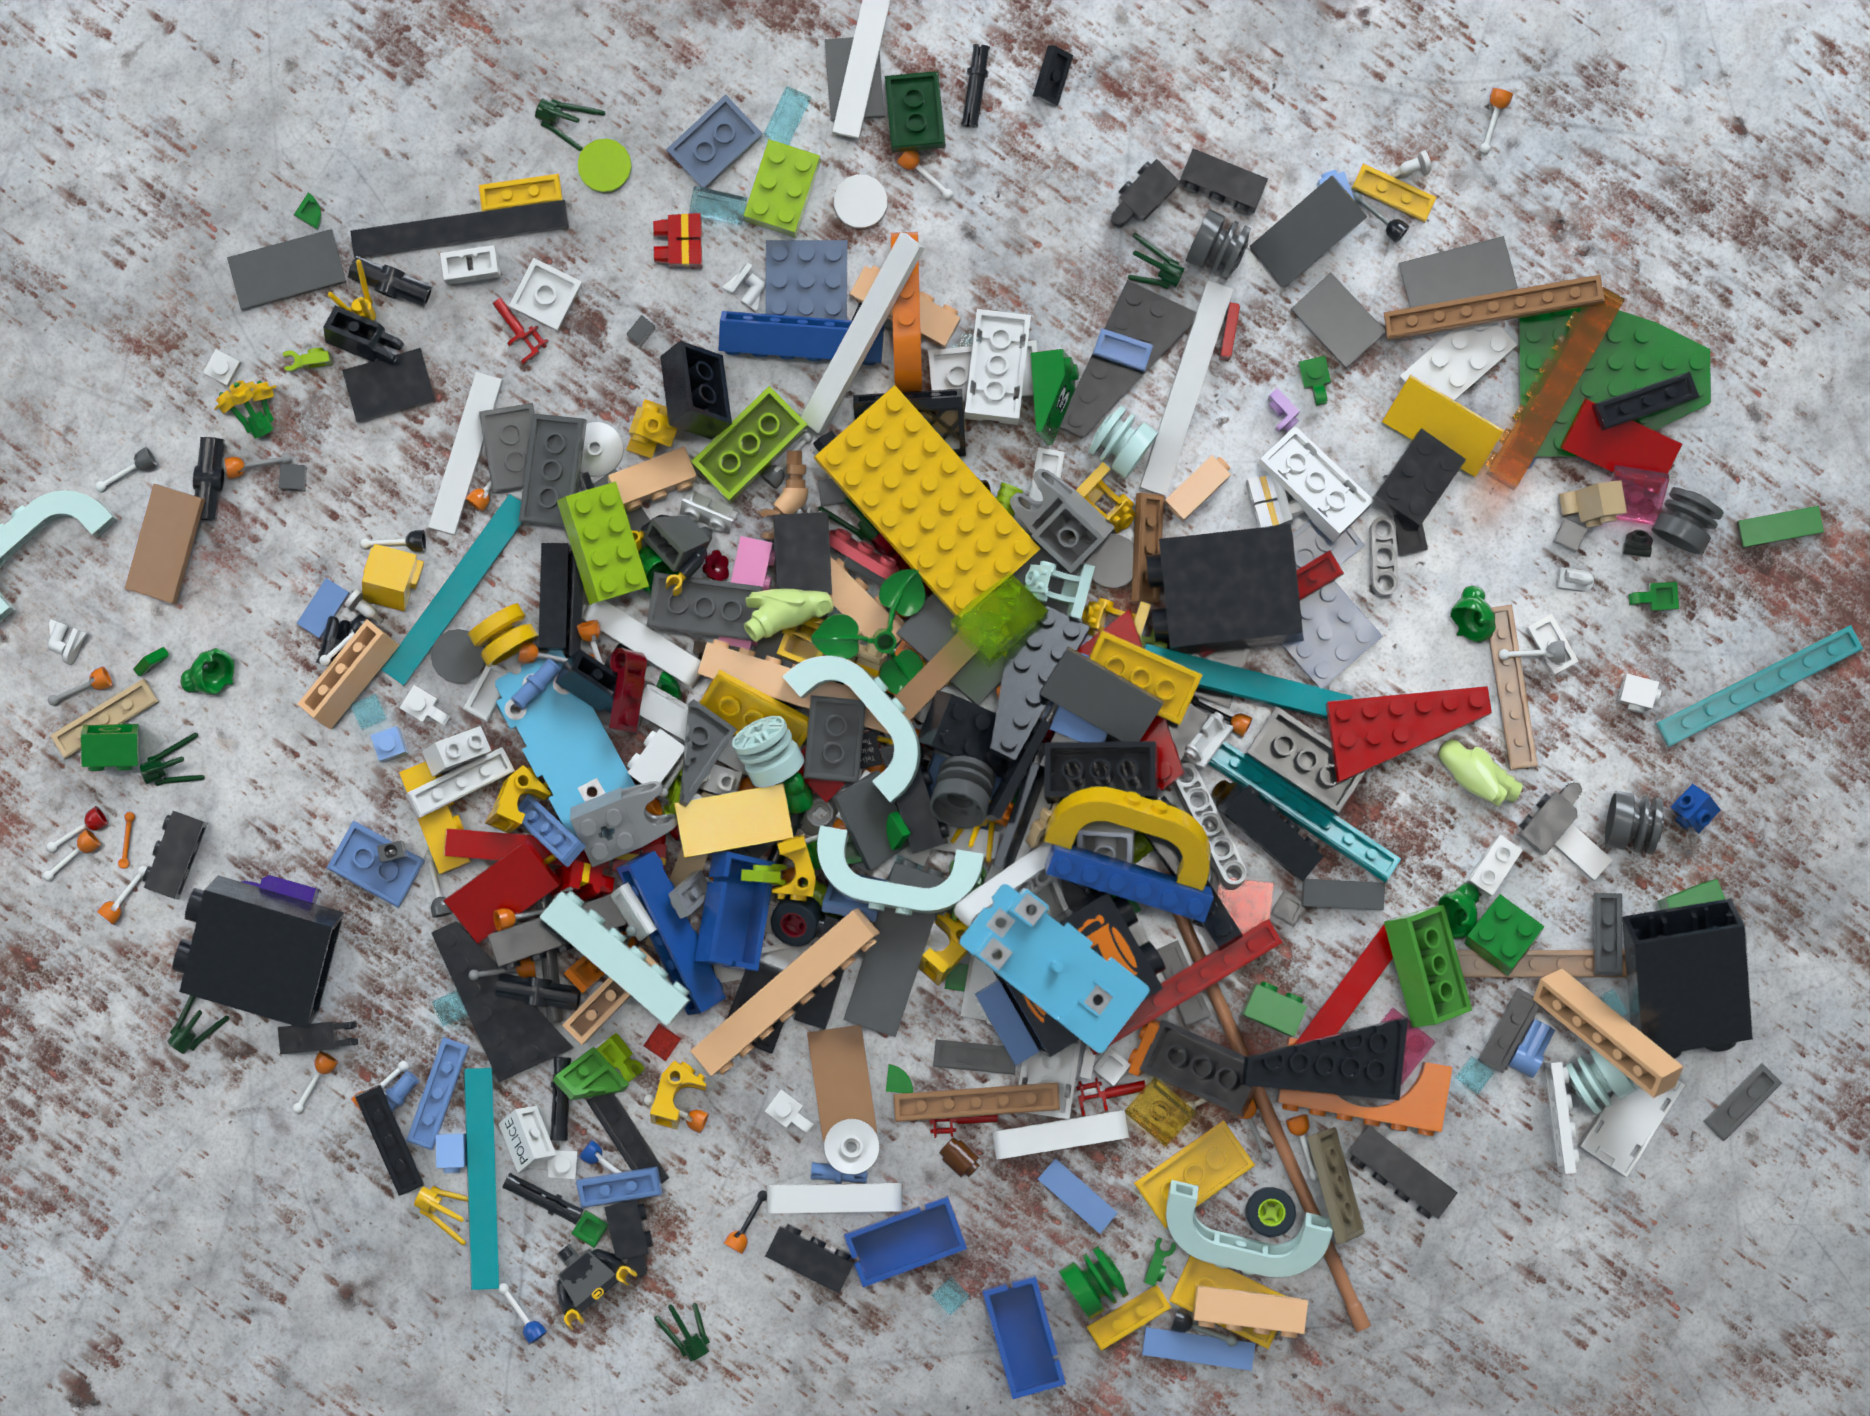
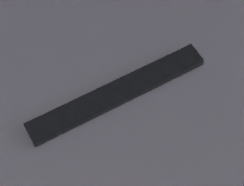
[350,200,569,258]

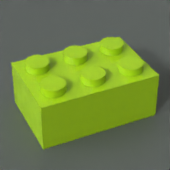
[743,139,821,238]

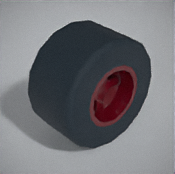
[770,894,824,947]

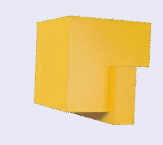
[362,543,424,612]
[777,617,827,664]

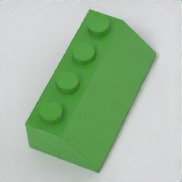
[1384,904,1472,1028]

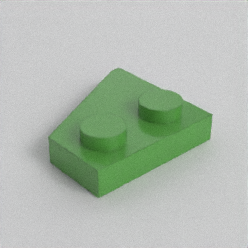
[553,1046,629,1100]

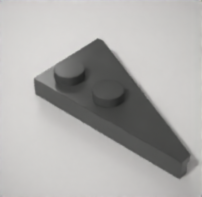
[679,699,737,807]

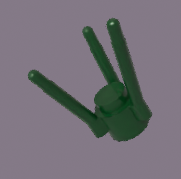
[535,98,606,151]
[1128,233,1185,289]
[818,498,880,542]
[140,732,205,786]
[167,995,229,1054]
[654,1303,710,1362]

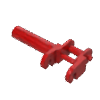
[492,297,549,365]
[1076,1077,1147,1117]
[929,1115,998,1138]

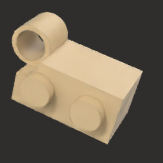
[1559,480,1627,528]

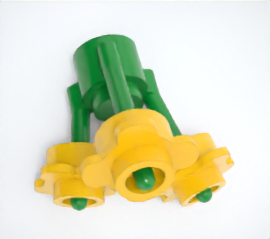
[214,380,277,439]

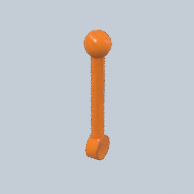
[118,812,135,869]

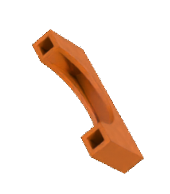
[1276,1037,1453,1136]

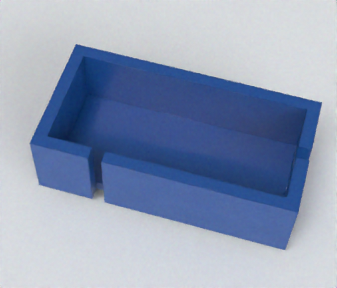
[695,852,776,971]
[844,1195,967,1287]
[982,1275,1066,1399]

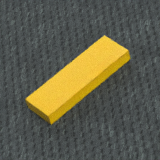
[1351,163,1437,223]
[478,173,563,211]
[1086,1284,1172,1351]

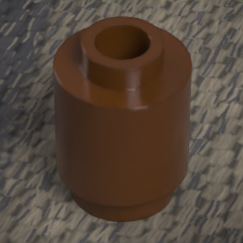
[939,1137,980,1177]

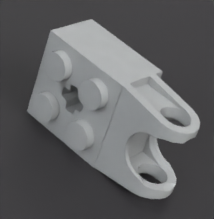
[1010,469,1114,573]
[570,781,678,867]

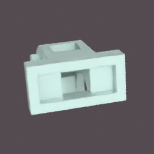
[1024,561,1095,620]

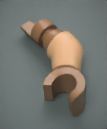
[756,450,808,539]

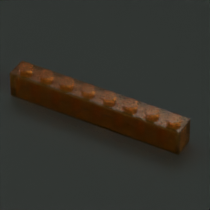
[1485,287,1625,490]

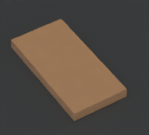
[125,484,205,604]
[807,1025,878,1141]

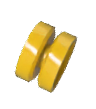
[468,603,539,667]

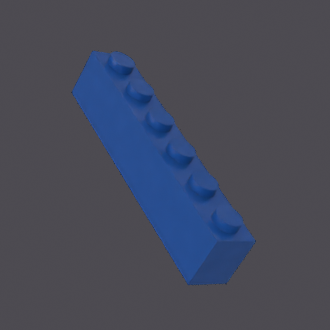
[718,311,885,365]
[1045,844,1213,923]
[616,851,726,1015]

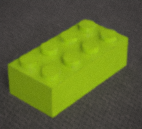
[691,386,808,504]
[556,482,649,605]

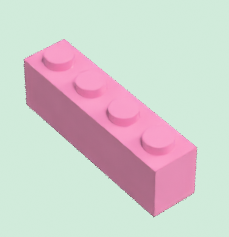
[718,536,776,650]

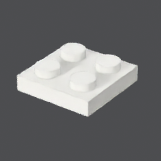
[509,258,583,331]

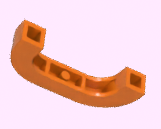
[891,232,922,392]

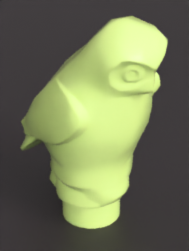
[744,589,834,642]
[1438,739,1522,806]

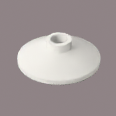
[581,422,623,476]
[824,1119,879,1174]

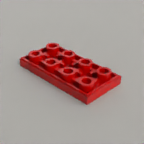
[1560,398,1683,493]
[444,840,562,944]

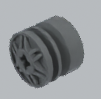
[1185,209,1251,280]
[1651,487,1724,555]
[930,756,996,829]
[1605,791,1664,855]

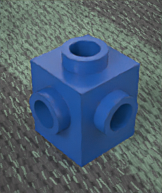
[1670,783,1721,834]

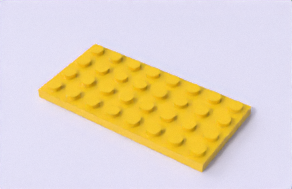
[813,385,1041,622]

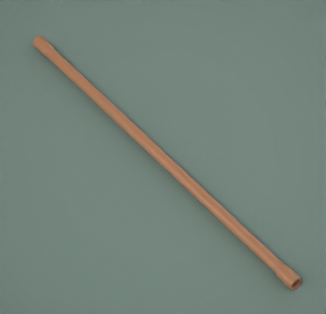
[1165,871,1371,1332]

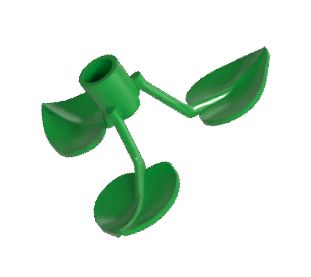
[811,569,925,694]

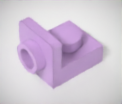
[1268,388,1300,433]

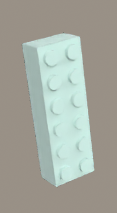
[540,891,690,1026]

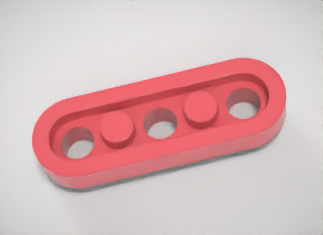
[829,528,900,579]

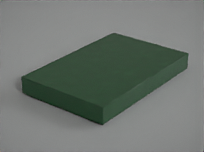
[885,71,946,153]

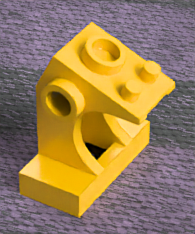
[626,399,678,459]
[1076,462,1135,534]
[1082,598,1151,639]
[485,765,551,833]
[772,834,816,901]
[918,912,969,986]
[650,1060,706,1130]

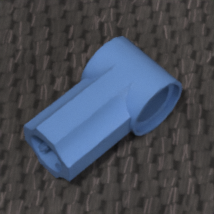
[1508,1019,1555,1078]

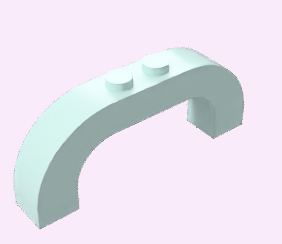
[0,491,117,623]
[782,656,920,803]
[817,826,984,916]
[1166,1180,1333,1277]

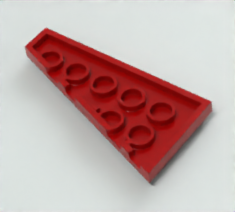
[1326,686,1492,784]

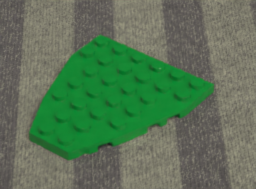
[1518,304,1711,458]

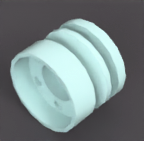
[1088,405,1159,479]
[732,716,804,788]
[1566,1049,1637,1114]

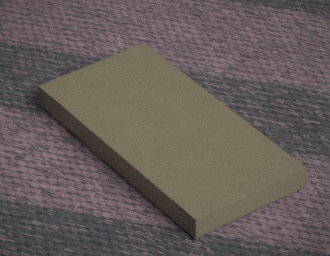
[1307,1127,1365,1244]

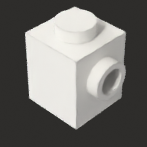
[1616,674,1661,713]

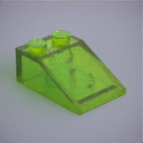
[951,572,1049,667]

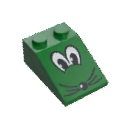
[1031,349,1079,445]

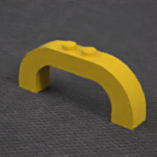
[1044,787,1211,891]

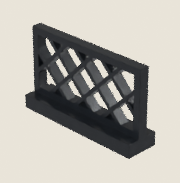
[853,389,966,457]

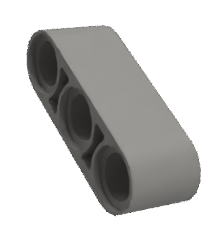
[1369,516,1398,597]

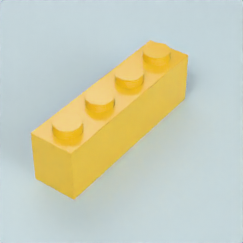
[399,761,473,875]

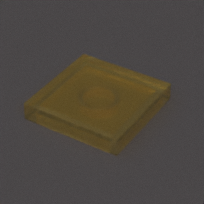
[1125,1077,1197,1147]

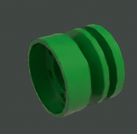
[1058,1246,1129,1320]

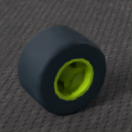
[1245,1187,1296,1237]

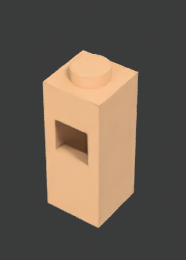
[1164,455,1231,523]

